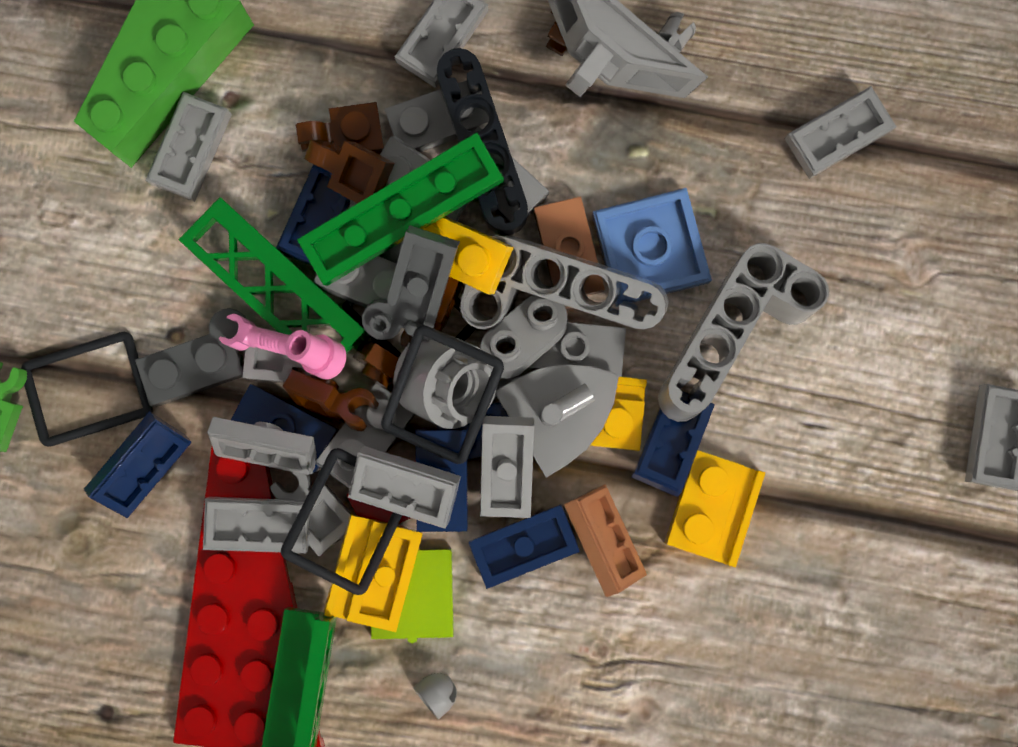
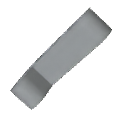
[460,235,669,330]
[658,243,829,422]

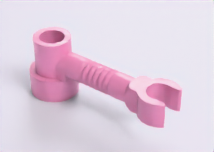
[219,314,346,380]

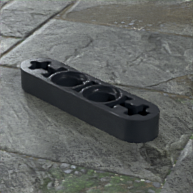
[437,48,528,235]

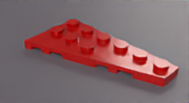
[173,446,325,747]

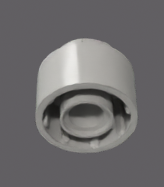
[394,334,496,429]

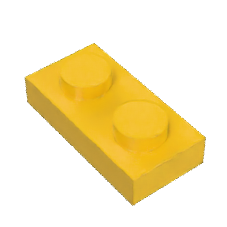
[423,216,514,295]

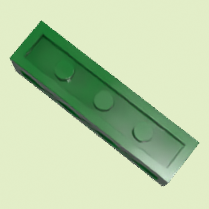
[297,133,505,286]
[178,197,370,354]
[262,607,337,747]

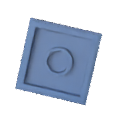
[592,188,712,307]

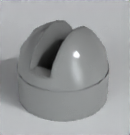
[413,673,457,720]

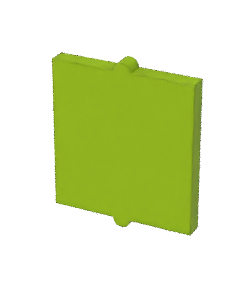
[371,549,454,643]

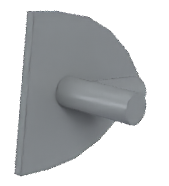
[495,364,619,478]

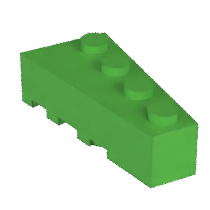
[74,0,254,168]

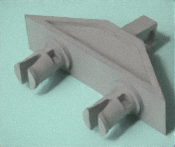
[548,0,708,98]

